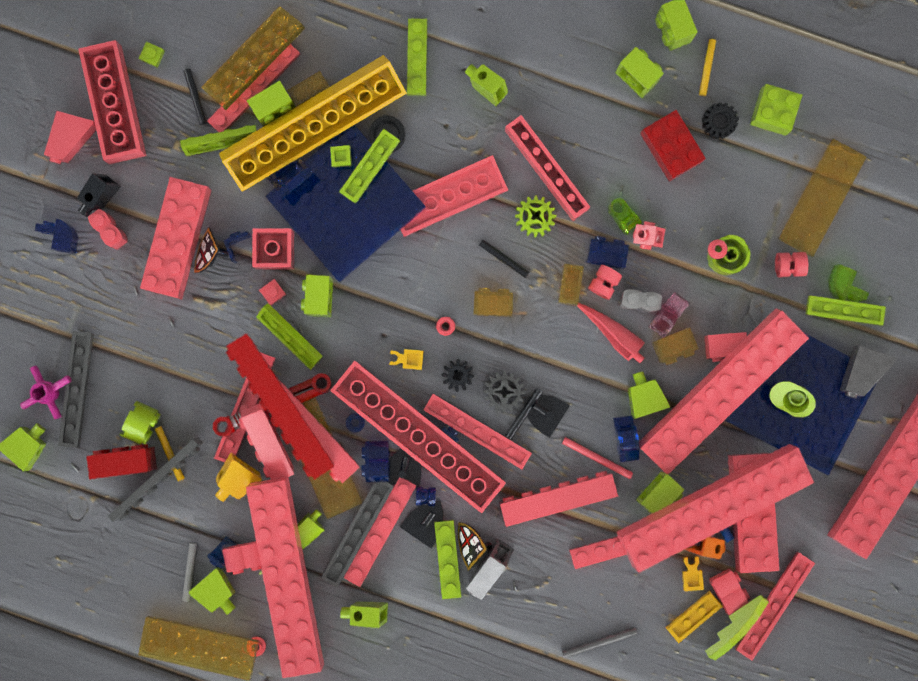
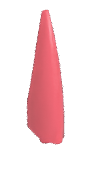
[577,303,645,363]

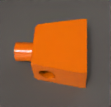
[684,536,726,559]

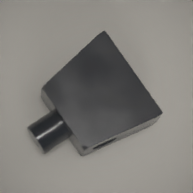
[77,173,121,217]

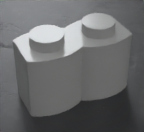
[619,289,662,313]

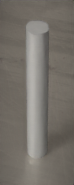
[182,543,197,602]

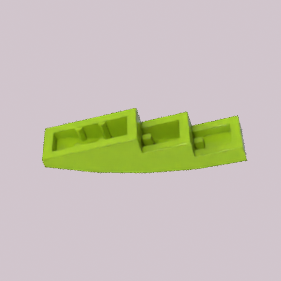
[705,595,769,661]

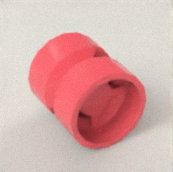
[775,252,808,278]
[588,264,623,300]

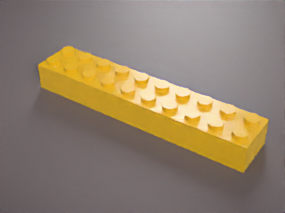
[219,55,407,192]

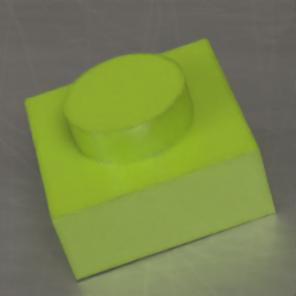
[138,42,165,68]
[330,145,352,167]

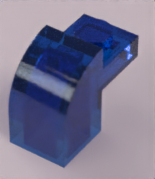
[35,219,78,254]
[613,416,640,462]

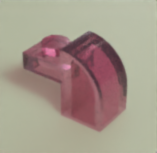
[648,291,690,338]

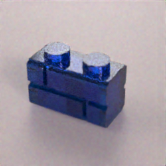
[586,236,629,269]

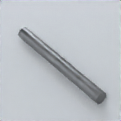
[562,627,637,659]

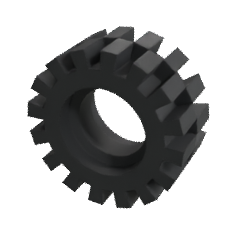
[702,102,739,139]

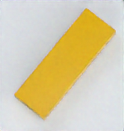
[665,590,723,643]

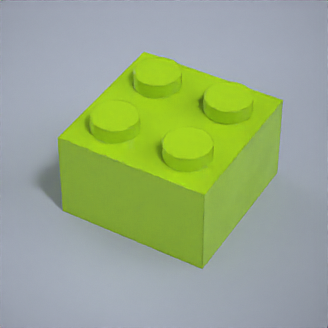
[655,0,698,51]
[615,47,664,99]
[246,81,295,126]
[750,84,803,136]
[301,275,333,317]
[636,472,685,514]

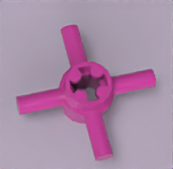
[20,365,72,420]

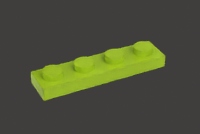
[407,19,427,96]
[180,125,257,156]
[339,129,400,204]
[805,295,886,326]
[256,303,323,370]
[434,520,461,599]

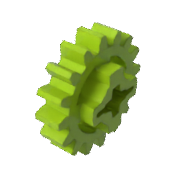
[515,195,557,238]

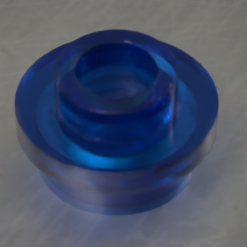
[346,413,365,432]

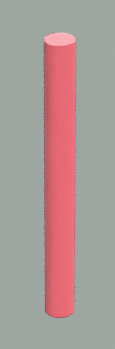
[562,437,633,479]

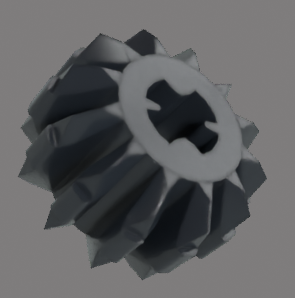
[441,359,474,392]

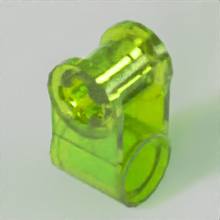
[608,198,642,235]

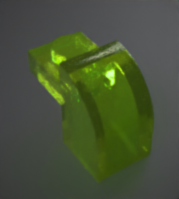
[828,264,869,303]

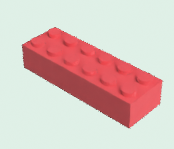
[78,40,147,164]
[140,177,212,300]
[728,453,780,573]

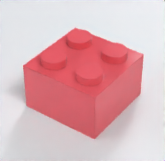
[252,228,294,269]

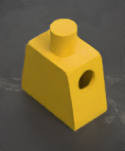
[215,452,262,502]

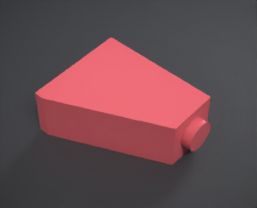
[44,111,96,165]

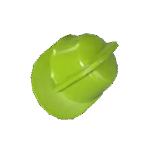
[770,381,815,418]

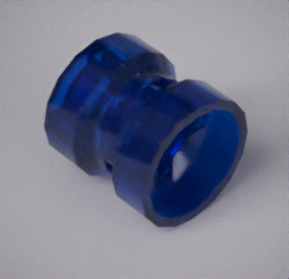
[416,486,436,506]

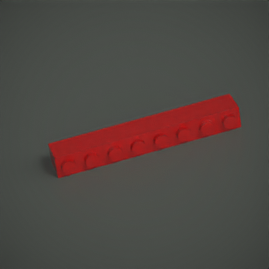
[225,333,335,480]

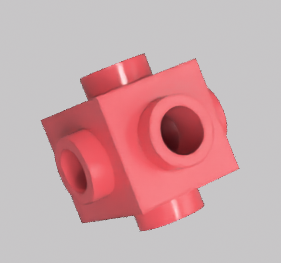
[633,221,665,250]

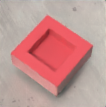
[259,279,287,306]

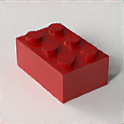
[640,110,706,182]
[86,444,157,480]

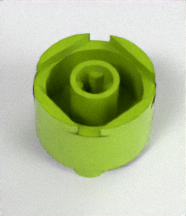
[707,235,751,276]
[119,401,161,445]

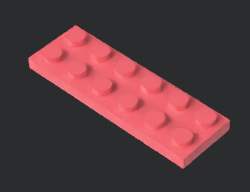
[388,155,508,237]

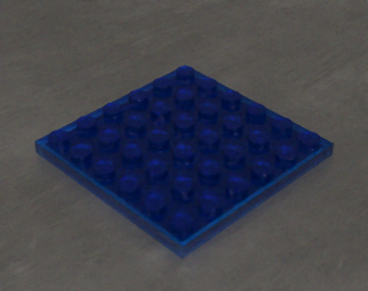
[265,125,426,282]
[725,332,876,476]

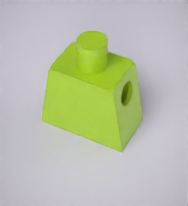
[465,64,508,107]
[628,371,670,419]
[0,423,46,471]
[188,566,236,615]
[340,601,388,628]

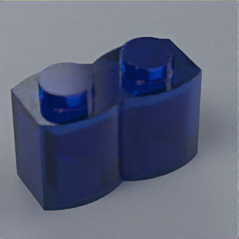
[361,441,389,482]

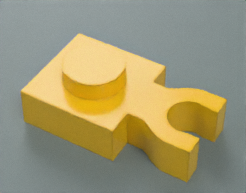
[389,349,423,370]
[682,556,704,591]

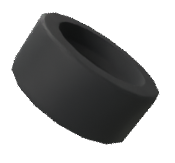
[369,115,405,153]

